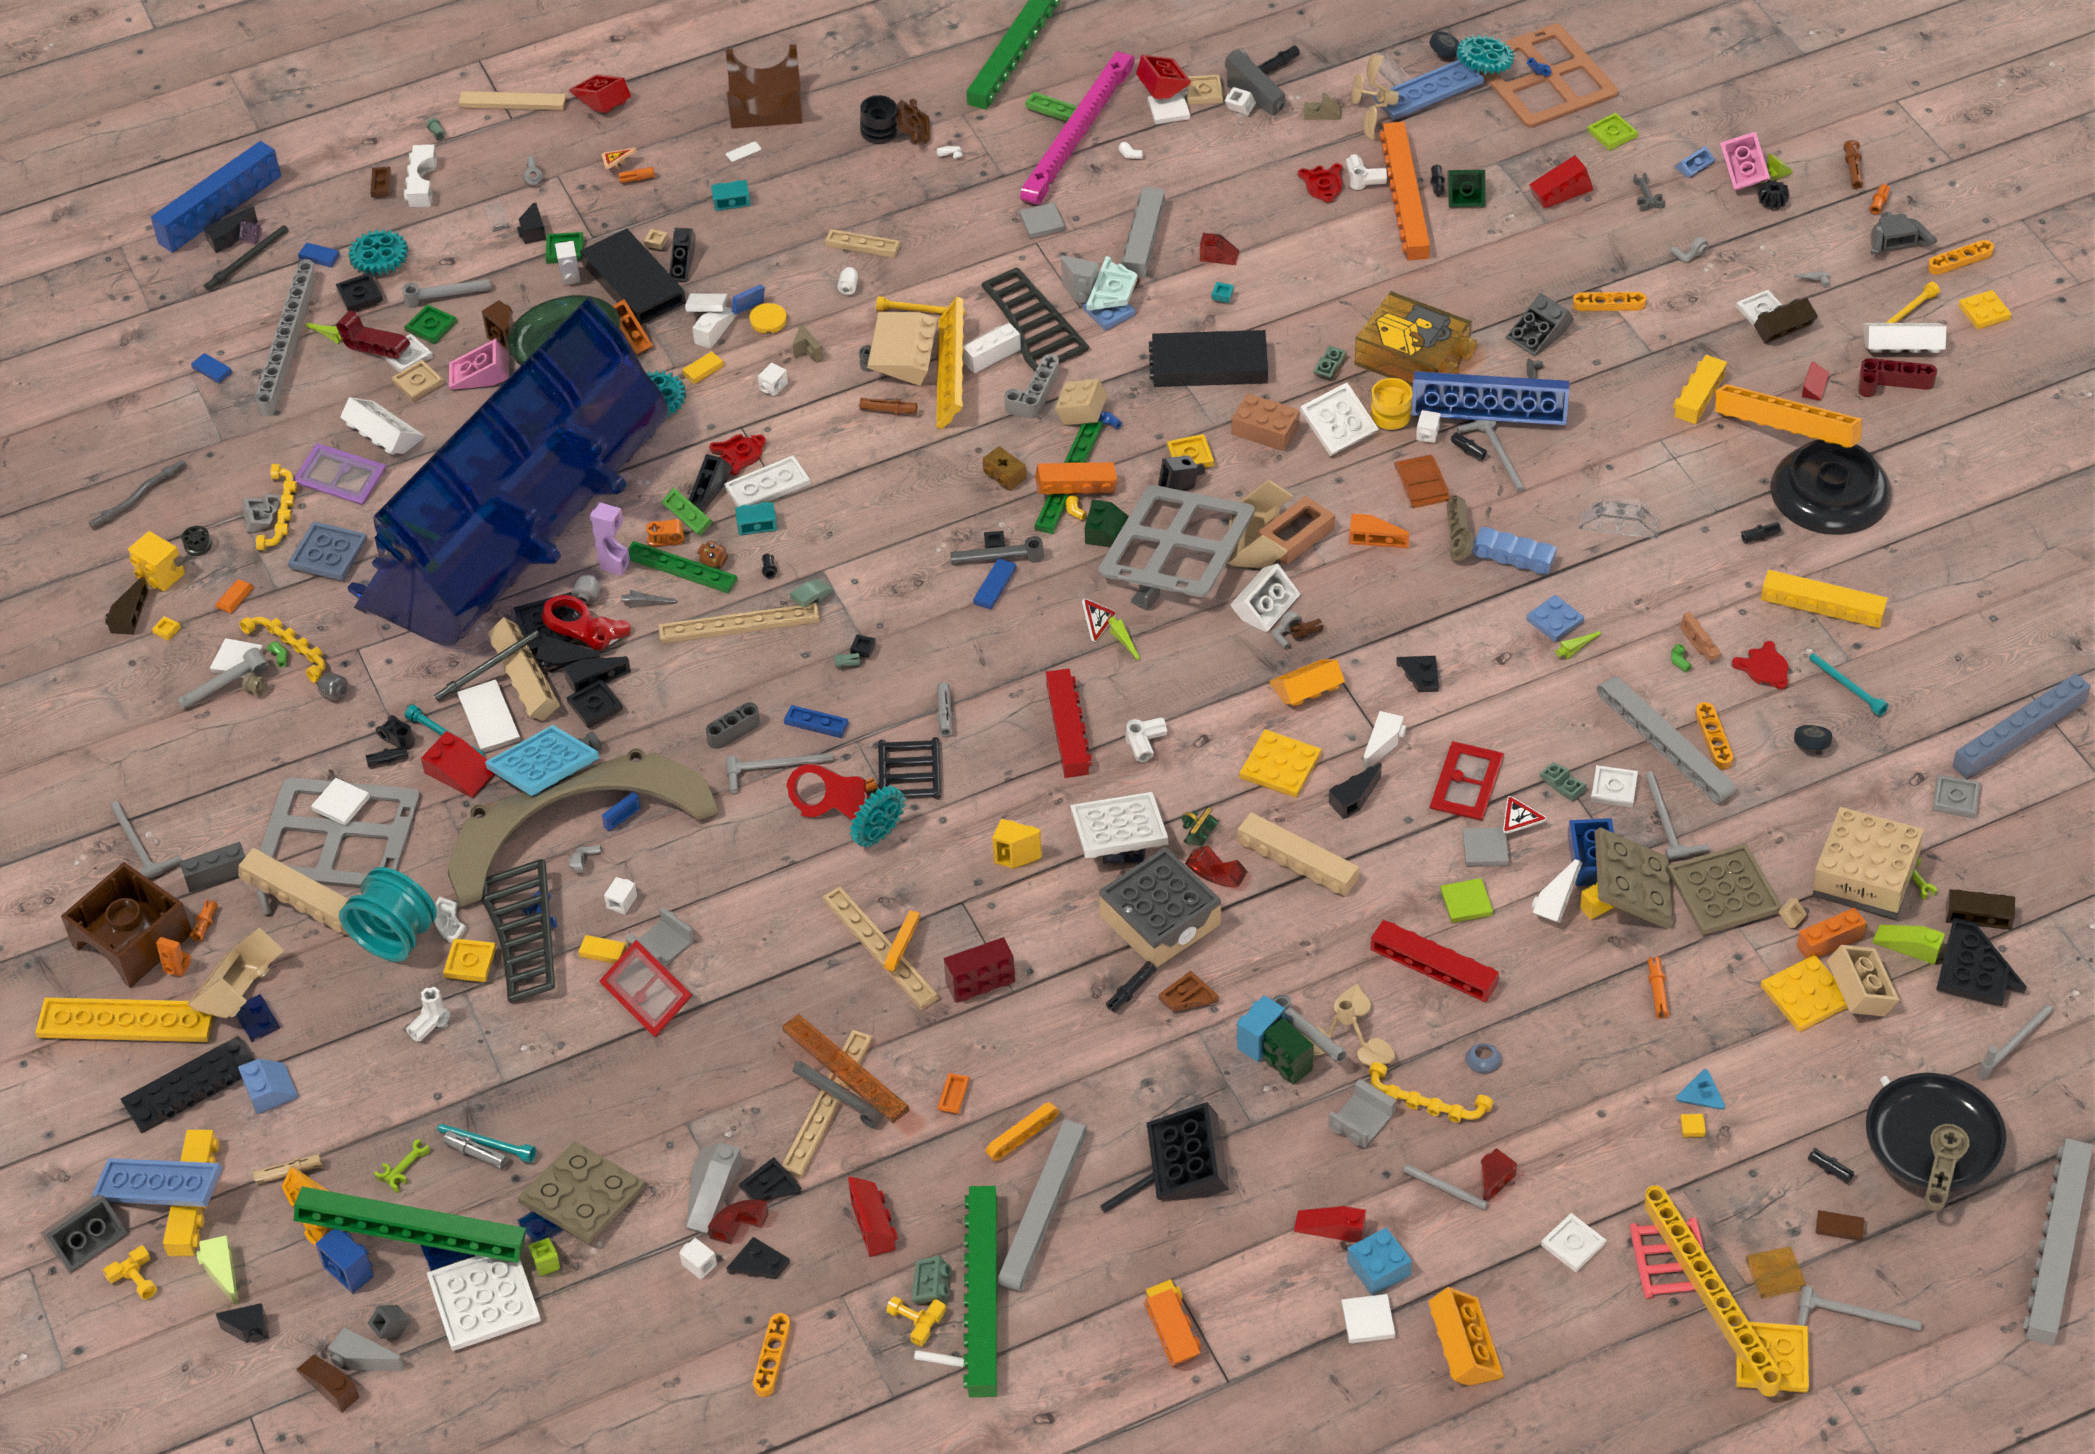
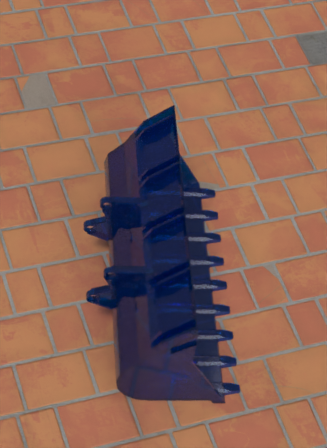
[347,297,668,646]

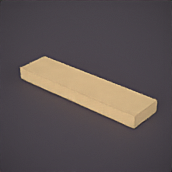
[825,229,901,258]

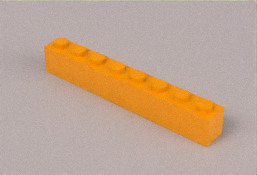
[1715,384,1862,448]

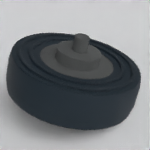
[1429,31,1460,58]
[1794,725,1832,750]

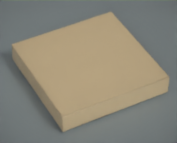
[1186,75,1223,105]
[391,360,444,402]

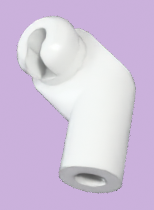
[1118,142,1142,159]
[936,146,963,159]

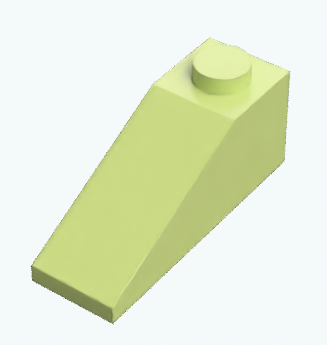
[197,1236,239,1305]

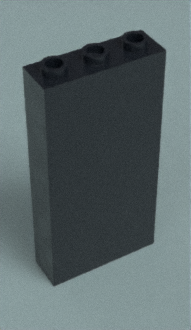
[580,228,686,325]
[1149,330,1268,387]

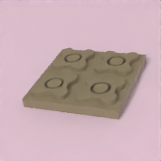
[1595,827,1673,929]
[1667,843,1782,936]
[518,1141,646,1244]

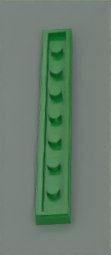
[1034,421,1103,534]

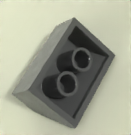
[40,1194,128,1272]

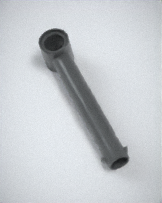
[950,536,1044,565]
[792,1060,889,1128]

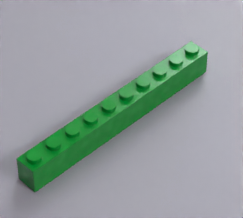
[966,0,1060,110]
[294,1186,526,1263]
[963,1186,997,1398]

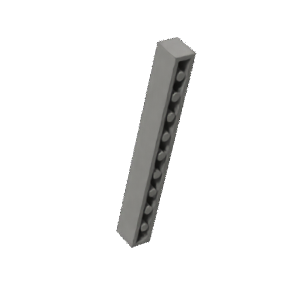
[2023,1138,2093,1346]

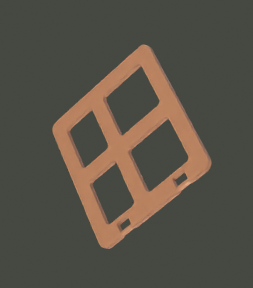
[1479,24,1618,127]

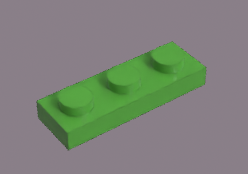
[1025,92,1078,122]
[661,488,713,536]

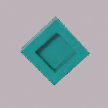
[1211,282,1234,303]

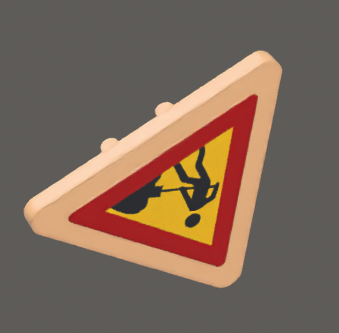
[601,148,637,169]

